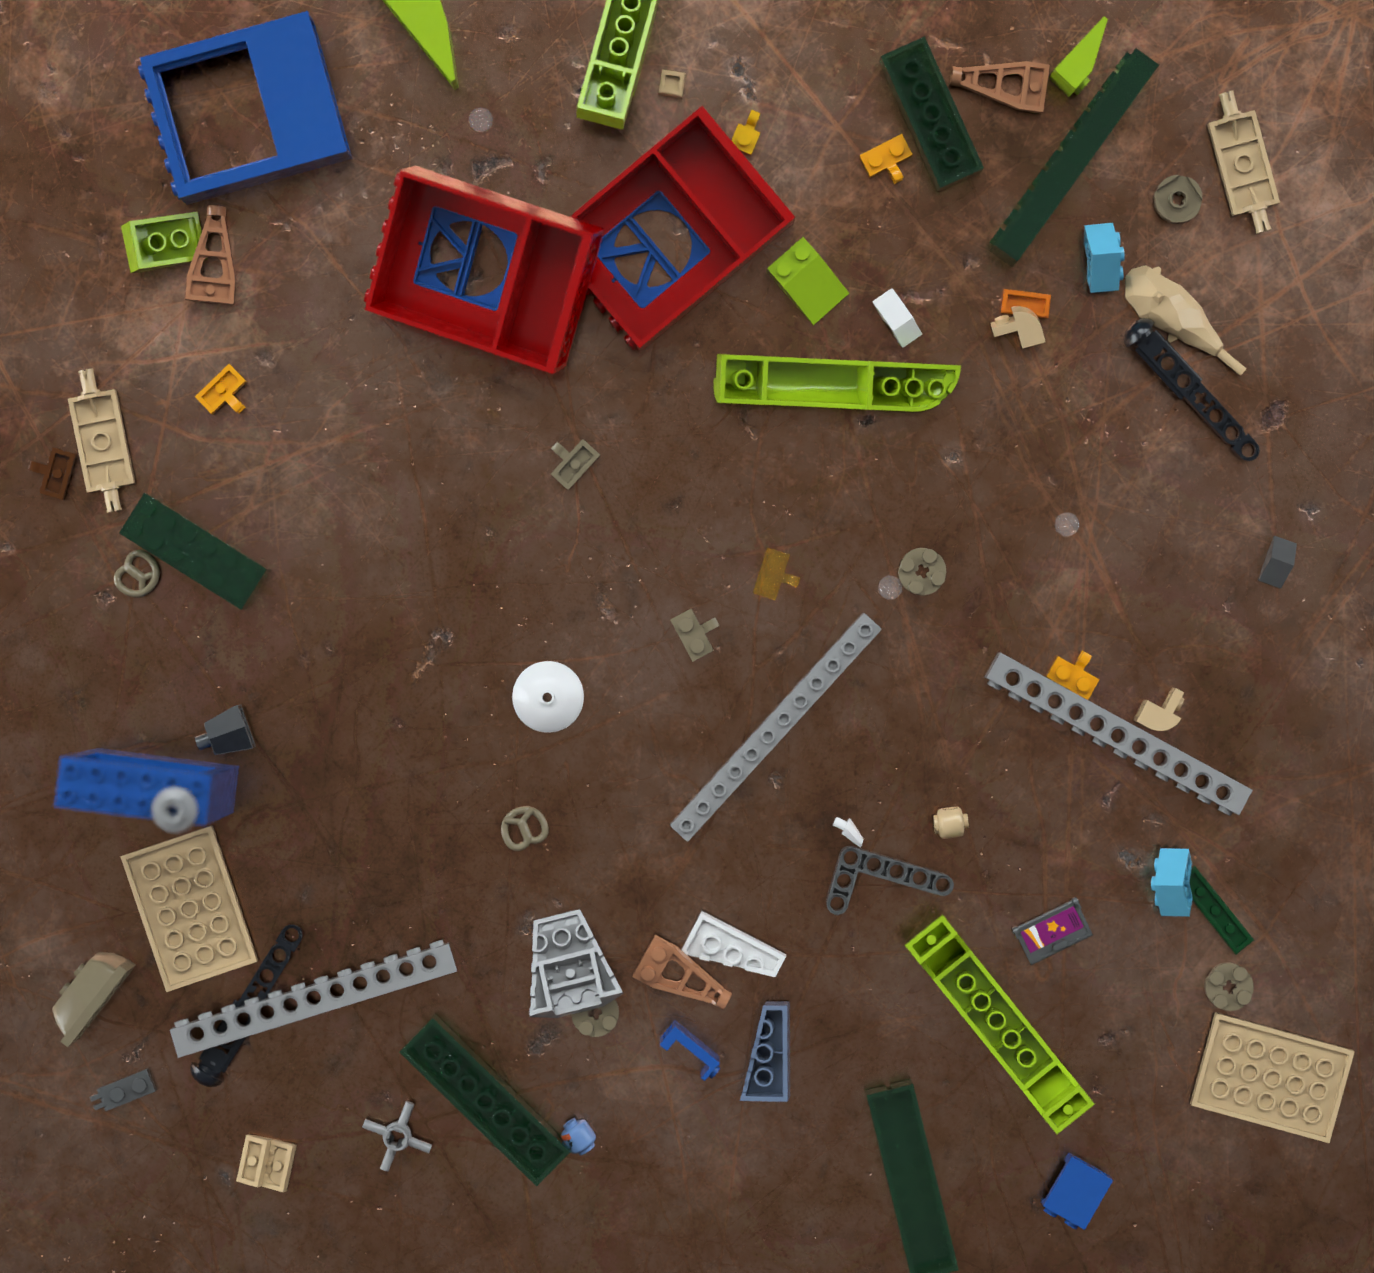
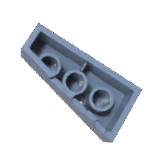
[740,1001,790,1102]

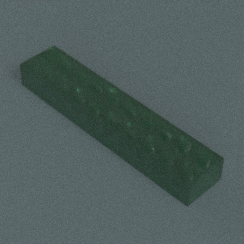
[989,48,1159,267]

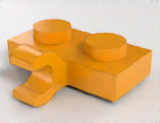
[859,134,913,184]
[195,364,247,415]
[1046,651,1100,700]

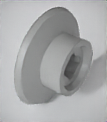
[152,787,198,833]

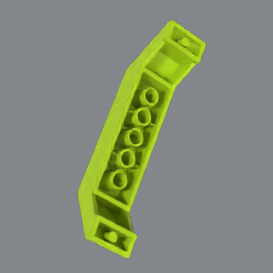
[905,915,1094,1134]

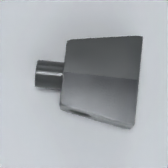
[195,704,256,755]

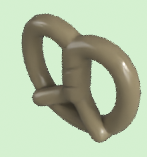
[114,550,161,597]
[501,806,549,851]

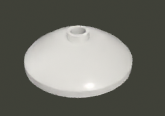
[512,661,584,733]

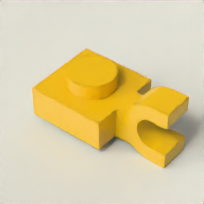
[731,110,761,155]

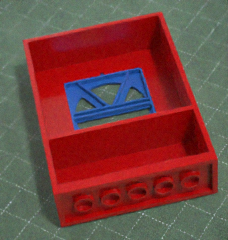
[570,106,796,352]
[364,166,605,374]

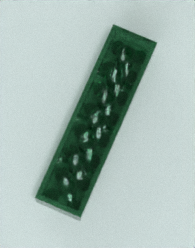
[399,1014,571,1186]

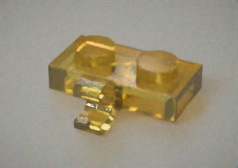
[753,548,800,600]

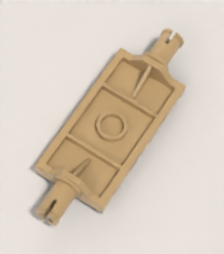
[1207,90,1280,234]
[68,369,136,513]

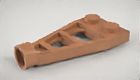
[949,61,1050,114]
[185,205,235,305]
[632,935,732,1010]

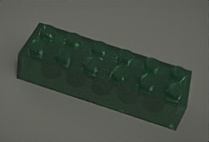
[879,36,984,192]
[119,492,271,610]

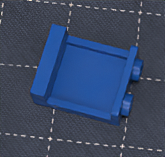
[660,1020,720,1081]
[1041,1152,1113,1230]

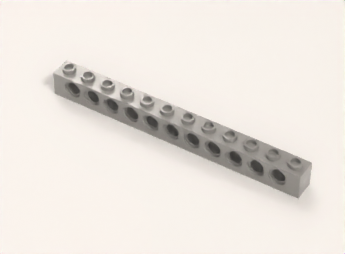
[670,613,882,842]
[984,652,1253,816]
[170,940,457,1058]

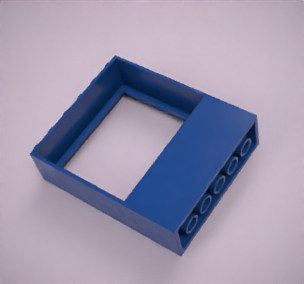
[138,11,352,205]
[55,748,239,825]

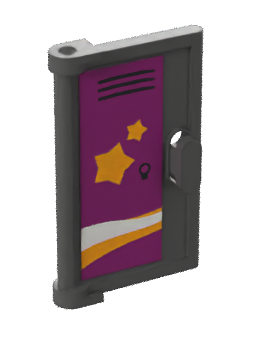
[1012,897,1093,965]

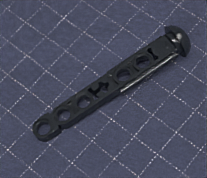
[1124,318,1260,461]
[190,924,303,1087]

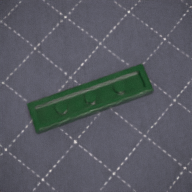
[1189,865,1254,955]

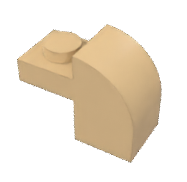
[991,306,1046,349]
[1133,688,1184,731]

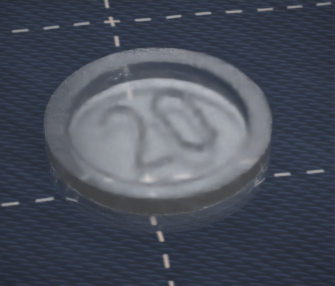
[469,107,493,132]
[1055,512,1079,536]
[878,576,902,599]

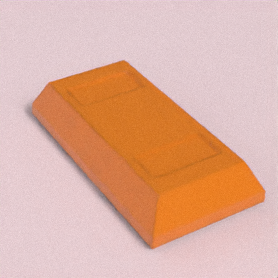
[1001,289,1051,319]

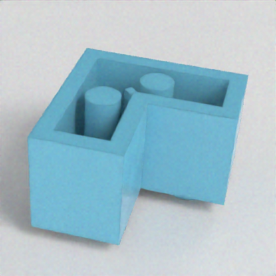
[1084,223,1125,293]
[1151,848,1193,917]

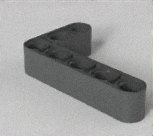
[826,846,954,915]

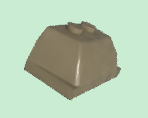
[52,952,136,1047]

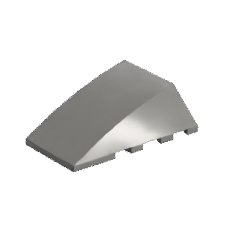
[529,909,623,1018]

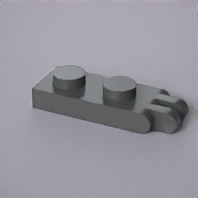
[89,1068,157,1111]

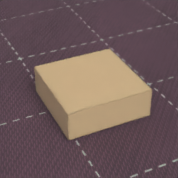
[658,69,686,98]

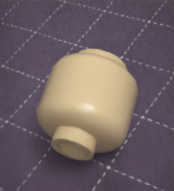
[933,807,969,839]

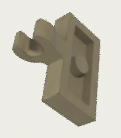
[551,439,600,490]
[670,608,720,662]

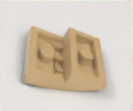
[236,1134,297,1192]

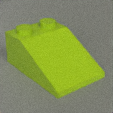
[1049,16,1108,97]
[121,212,207,273]
[766,237,849,325]

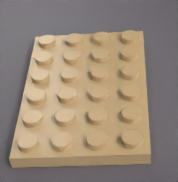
[120,825,258,992]
[1190,1012,1355,1143]

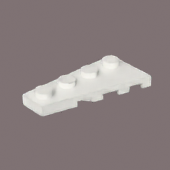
[681,911,786,977]

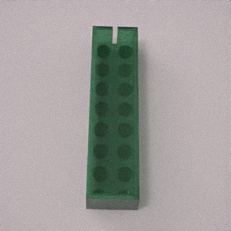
[865,1079,959,1273]

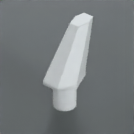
[833,817,864,848]

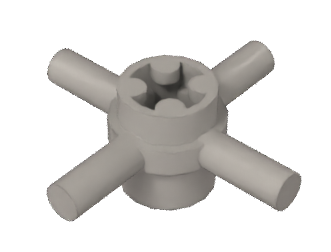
[362,1101,432,1171]

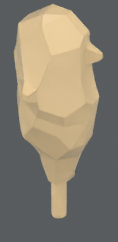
[1125,265,1247,376]

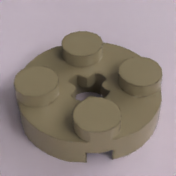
[1153,175,1203,224]
[898,548,946,595]
[1204,962,1254,1011]
[571,999,619,1037]

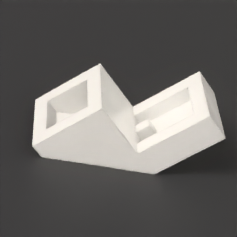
[872,288,922,347]

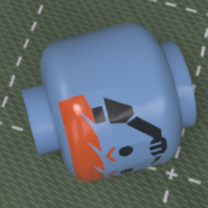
[561,1118,596,1155]

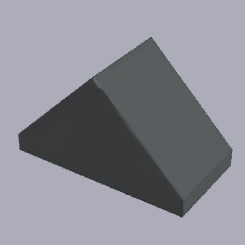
[1258,536,1297,589]

